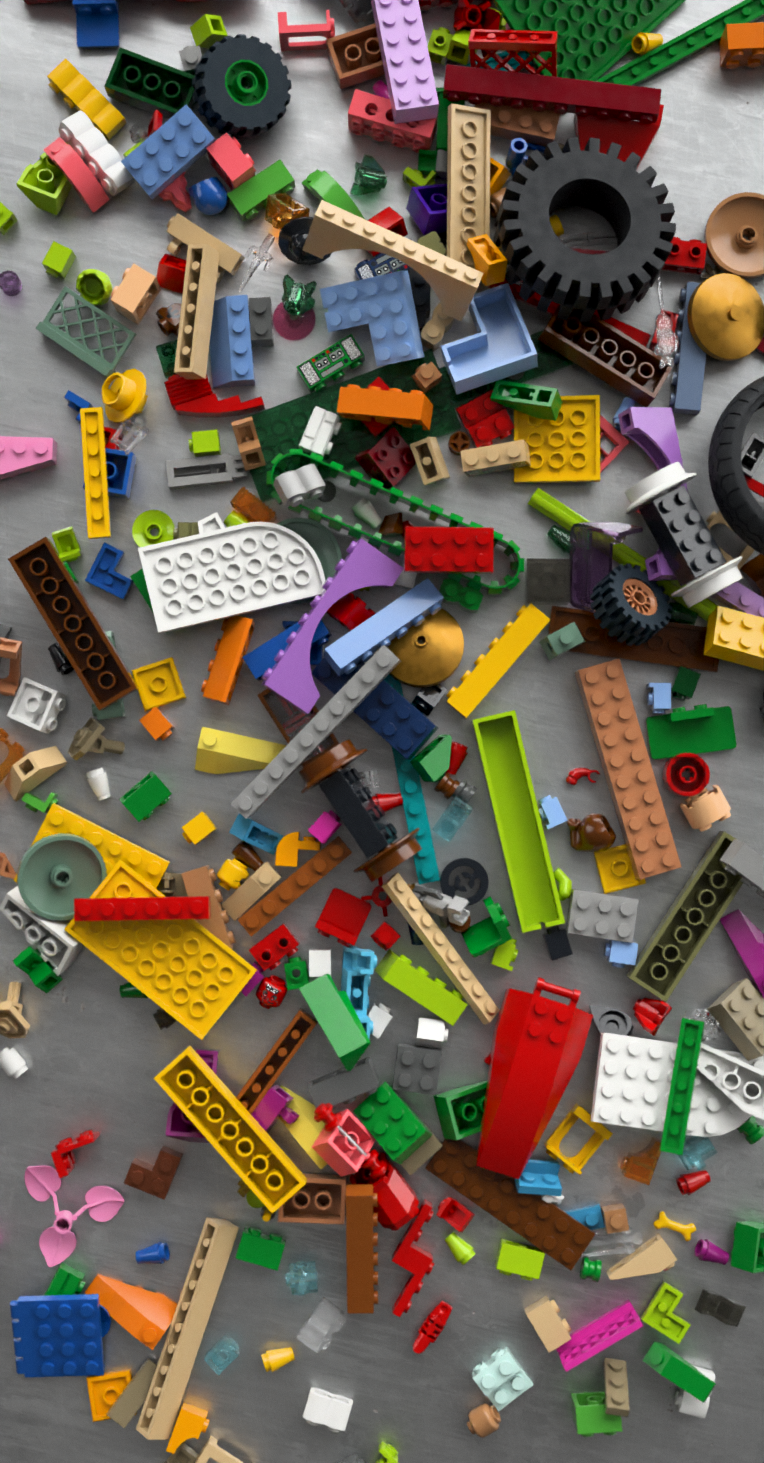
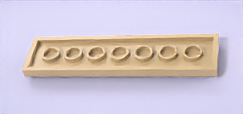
[447,104,491,282]

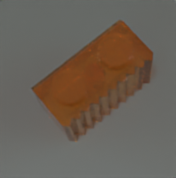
[230,487,277,523]

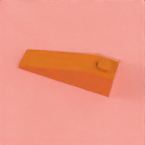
[85,1274,177,1350]

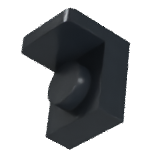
[412,684,448,716]

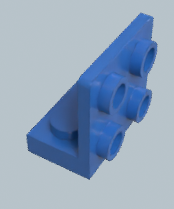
[73,0,120,48]

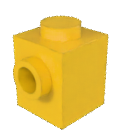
[182,812,217,845]

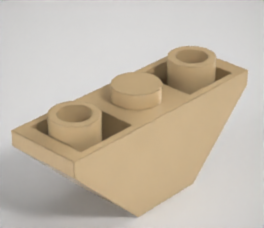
[4,746,68,801]

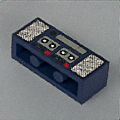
[354,239,412,280]

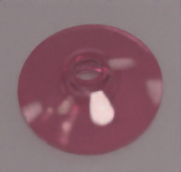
[273,298,315,340]

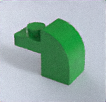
[13,946,63,994]

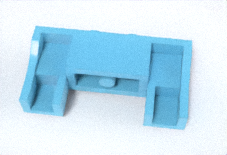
[341,946,377,1038]

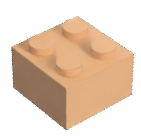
[111,263,161,325]

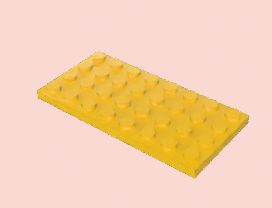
[64,860,257,1040]

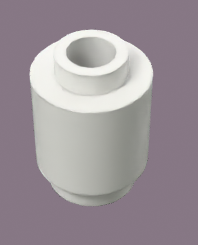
[0,1047,28,1080]

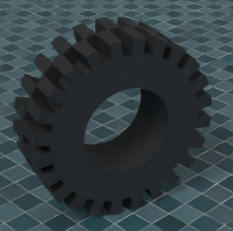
[493,137,676,322]

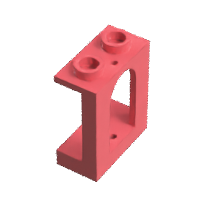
[278,10,335,52]

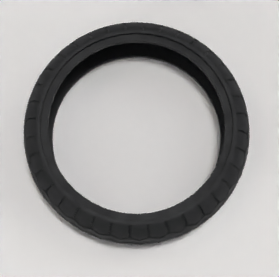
[708,376,764,555]

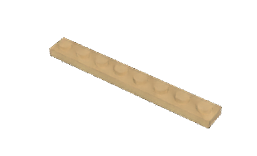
[382,873,499,1025]

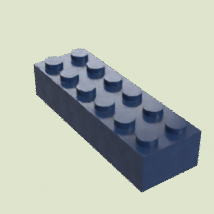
[311,658,439,760]

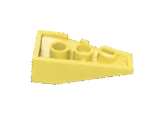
[195,727,287,774]
[279,1085,328,1169]

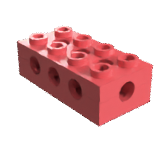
[348,89,438,153]

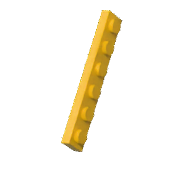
[80,407,111,539]

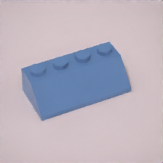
[210,295,255,389]

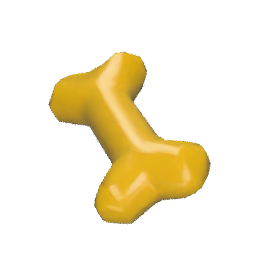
[653,1211,696,1242]

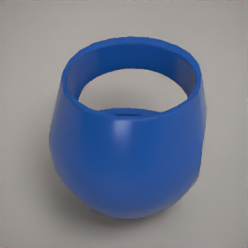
[188,177,228,215]

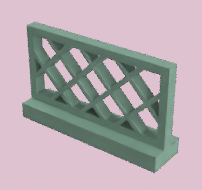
[36,286,137,377]

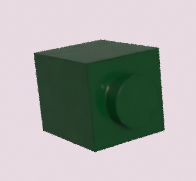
[671,666,701,701]

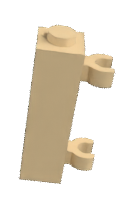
[166,213,245,284]

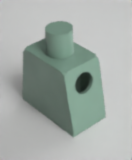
[539,622,585,661]

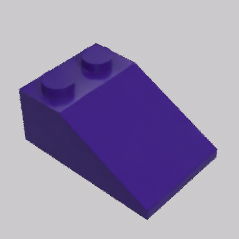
[406,184,447,235]

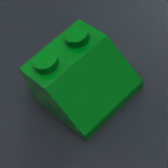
[731,1221,764,1273]

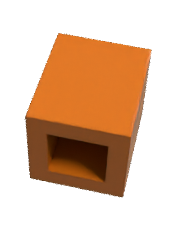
[139,707,175,741]

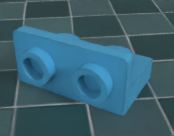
[515,1160,562,1196]

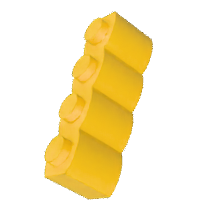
[47,59,127,141]

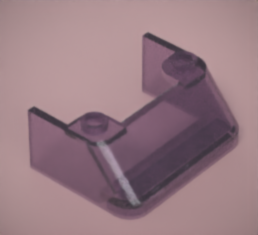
[569,522,643,613]

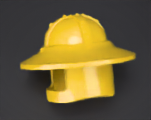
[101,369,148,423]

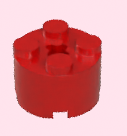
[662,753,710,797]

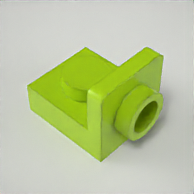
[402,166,436,188]
[376,1442,398,1463]

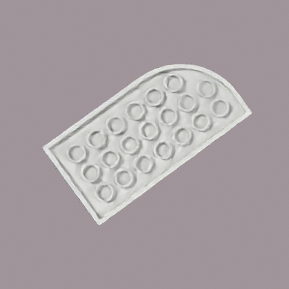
[138,522,326,634]
[591,1032,764,1137]

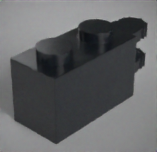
[409,268,431,332]

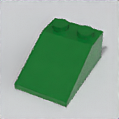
[433,1080,488,1141]

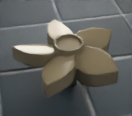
[699,263,721,280]

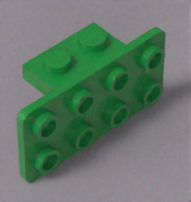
[646,704,737,759]

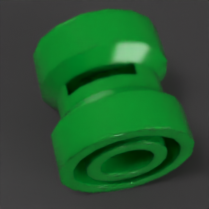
[737,1115,764,1145]

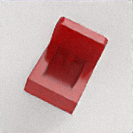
[436,1197,475,1233]

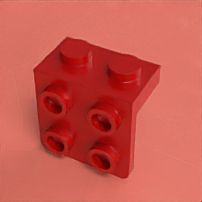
[315,888,372,947]

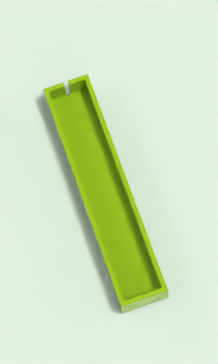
[471,710,565,933]

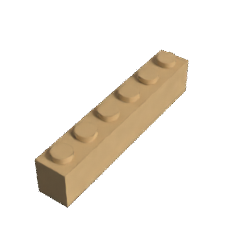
[174,244,220,379]

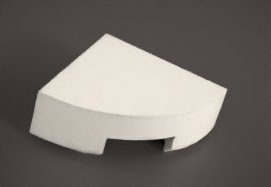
[542,1195,564,1205]

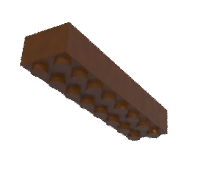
[8,537,139,711]

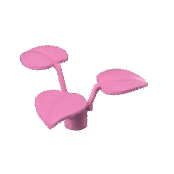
[25,1165,125,1267]

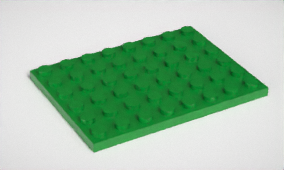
[493,0,686,81]

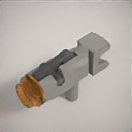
[407,883,470,928]

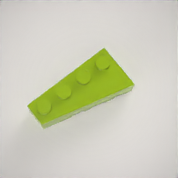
[375,949,468,1026]

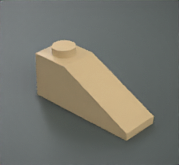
[221,861,282,921]
[606,1233,677,1280]

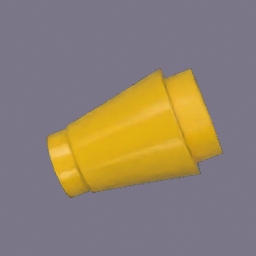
[632,32,663,55]
[261,1347,295,1373]

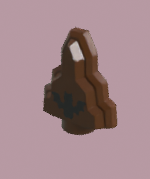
[156,303,181,337]

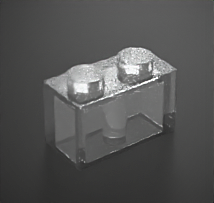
[297,1296,345,1354]

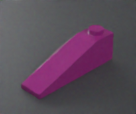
[720,909,764,998]
[165,1050,218,1143]

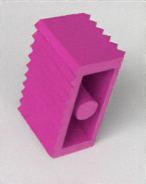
[308,810,342,844]

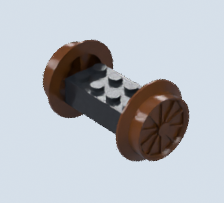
[299,739,422,882]

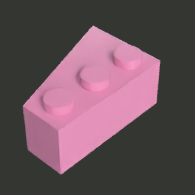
[0,436,57,480]

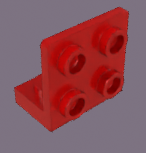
[51,1129,100,1178]

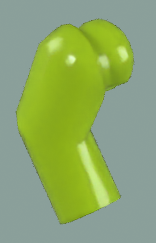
[553,868,572,901]

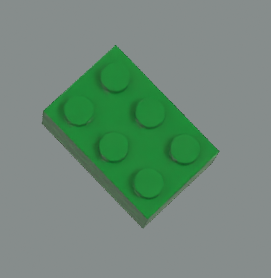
[353,1081,433,1164]

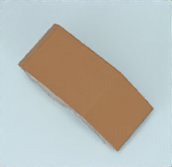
[231,416,266,471]

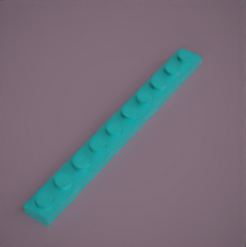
[384,674,440,884]

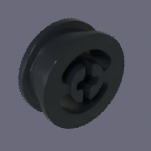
[440,858,489,906]

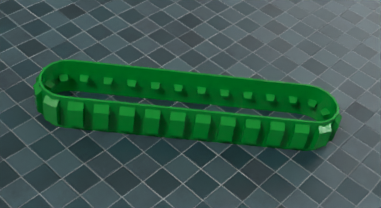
[267,449,524,595]

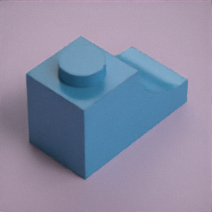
[229,813,283,855]

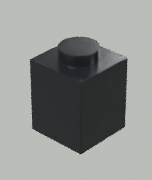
[542,926,573,961]

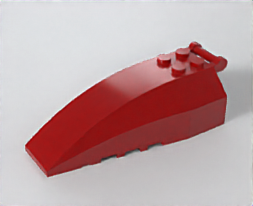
[476,977,593,1179]

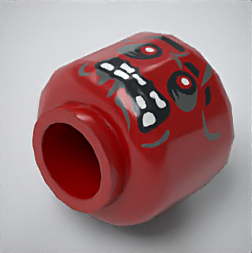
[256,975,288,1009]

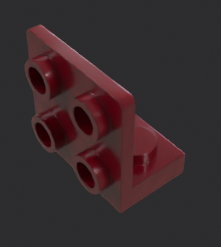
[355,428,416,489]

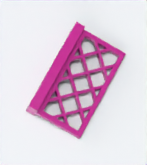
[556,1299,643,1372]

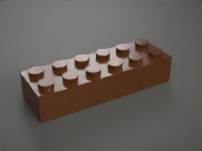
[538,304,674,407]

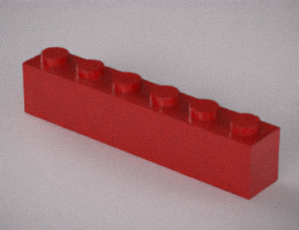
[74,896,211,921]

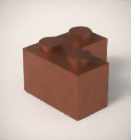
[124,1146,183,1200]

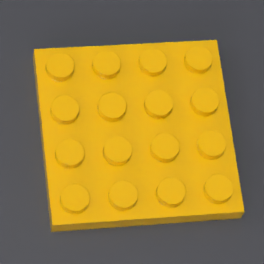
[514,395,600,483]

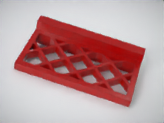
[468,29,558,77]

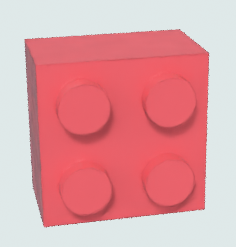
[206,132,256,190]

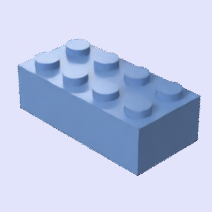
[121,104,216,200]

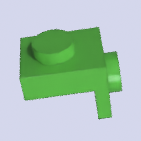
[22,792,59,813]

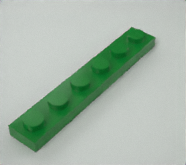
[660,1018,705,1155]

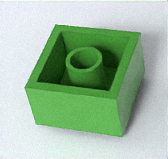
[571,1391,622,1437]

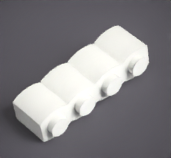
[58,110,135,196]

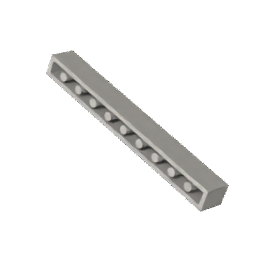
[231,645,401,819]

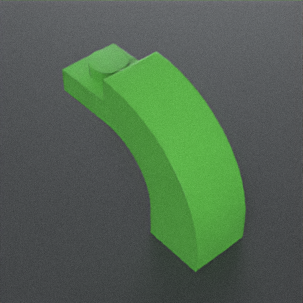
[302,169,365,219]

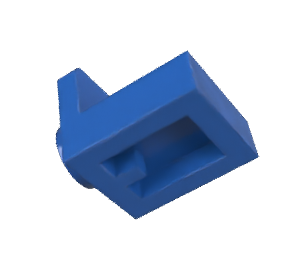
[64,390,94,424]

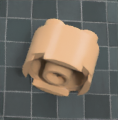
[680,785,731,832]

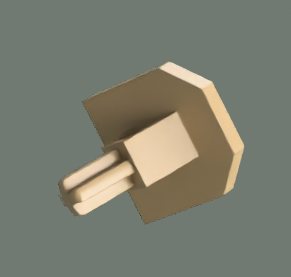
[0,982,30,1039]

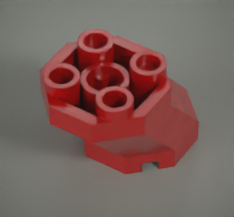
[350,1153,419,1231]

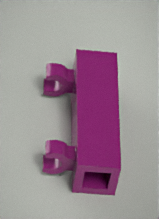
[251,1085,299,1133]

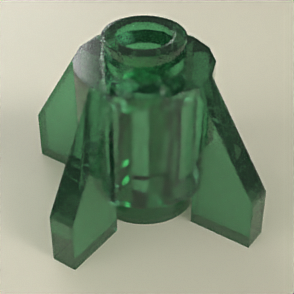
[350,154,387,196]
[282,274,317,316]

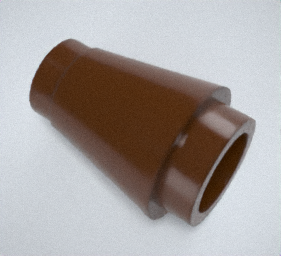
[231,840,264,871]

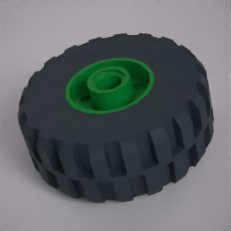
[192,34,291,139]

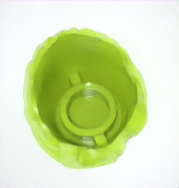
[76,269,112,306]

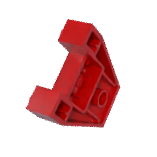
[574,104,664,170]

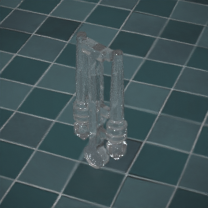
[110,414,149,455]
[583,1225,643,1257]

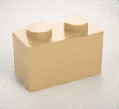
[410,437,450,485]
[525,1295,572,1353]

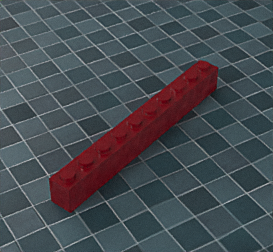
[443,64,662,124]

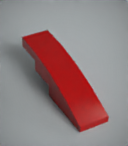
[174,393,265,418]

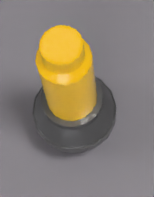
[260,1206,276,1222]

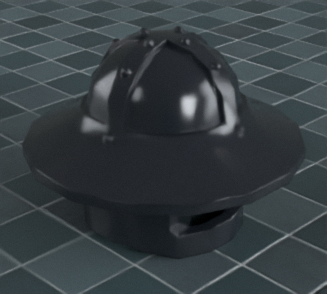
[278,216,332,265]

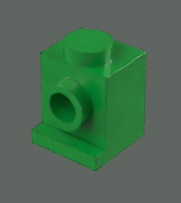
[284,956,310,990]

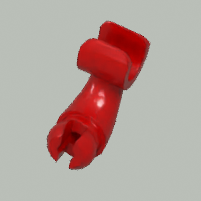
[566,768,600,785]

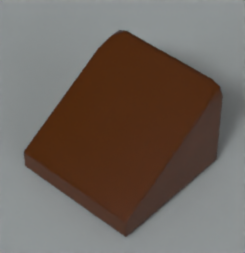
[378,512,403,537]

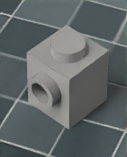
[179,46,202,76]

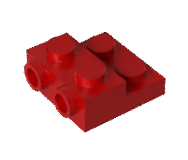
[455,389,515,448]

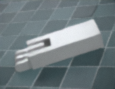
[166,454,247,490]

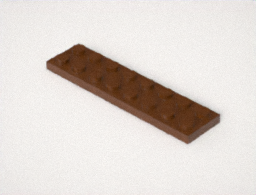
[548,606,719,673]
[425,1139,595,1271]

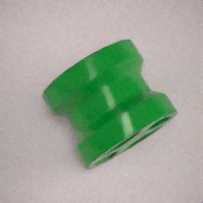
[580,1257,602,1282]

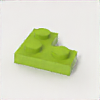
[641,1281,691,1344]

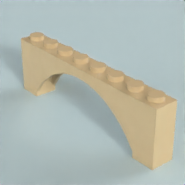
[303,200,483,321]

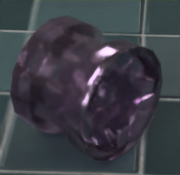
[0,270,22,296]

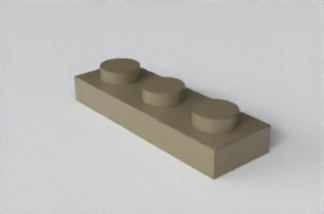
[603,1358,629,1417]

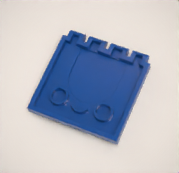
[10,1294,105,1378]

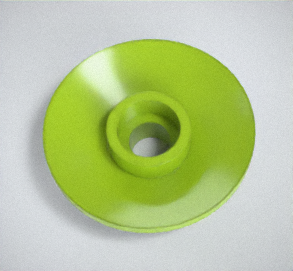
[132,510,175,547]

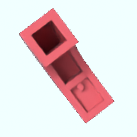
[44,137,110,213]

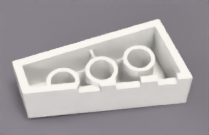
[0,886,83,976]

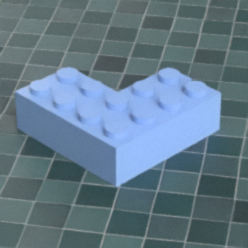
[320,271,425,367]
[441,283,538,395]

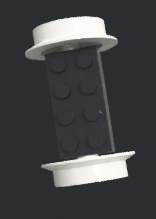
[625,462,743,608]

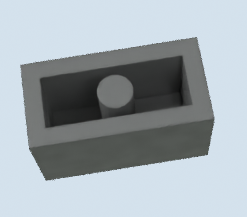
[249,297,274,347]

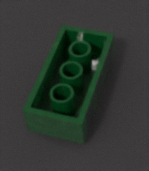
[104,47,196,120]

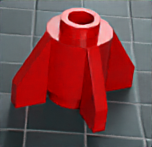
[453,0,491,30]
[361,876,392,917]
[633,997,672,1036]

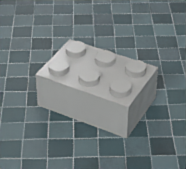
[565,889,639,943]

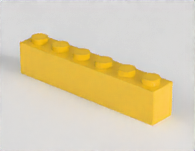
[446,603,550,719]

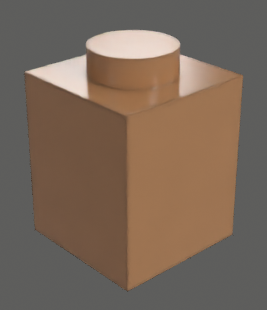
[601,1203,629,1234]

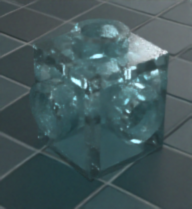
[285,1261,318,1295]

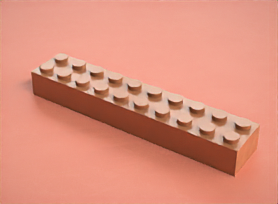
[574,658,681,879]

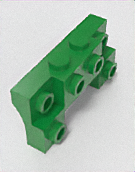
[418,87,465,176]

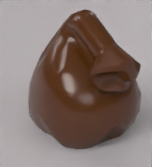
[566,813,616,852]

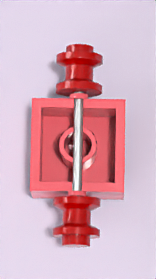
[312,1103,388,1179]

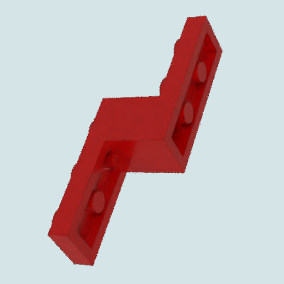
[392,1199,434,1317]

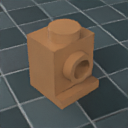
[412,362,442,394]

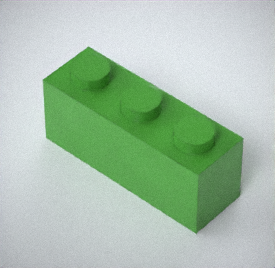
[227,159,295,222]

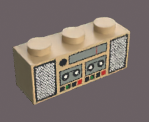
[461,439,531,477]

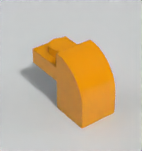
[275,832,321,867]

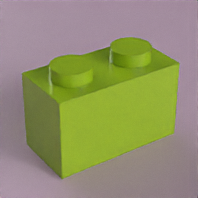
[495,1238,545,1281]

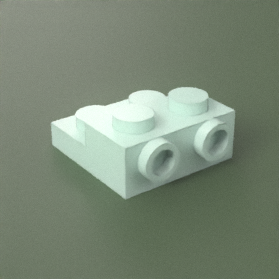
[472,1347,534,1411]

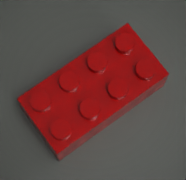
[404,526,494,574]

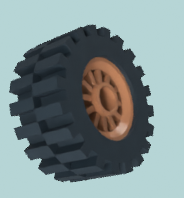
[590,563,672,646]

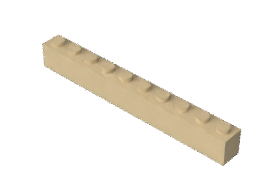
[136,1217,239,1440]

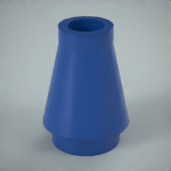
[136,1242,170,1264]

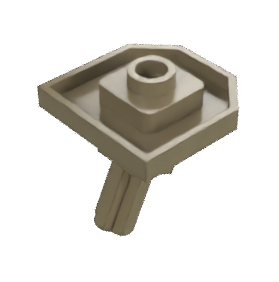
[68,716,125,761]

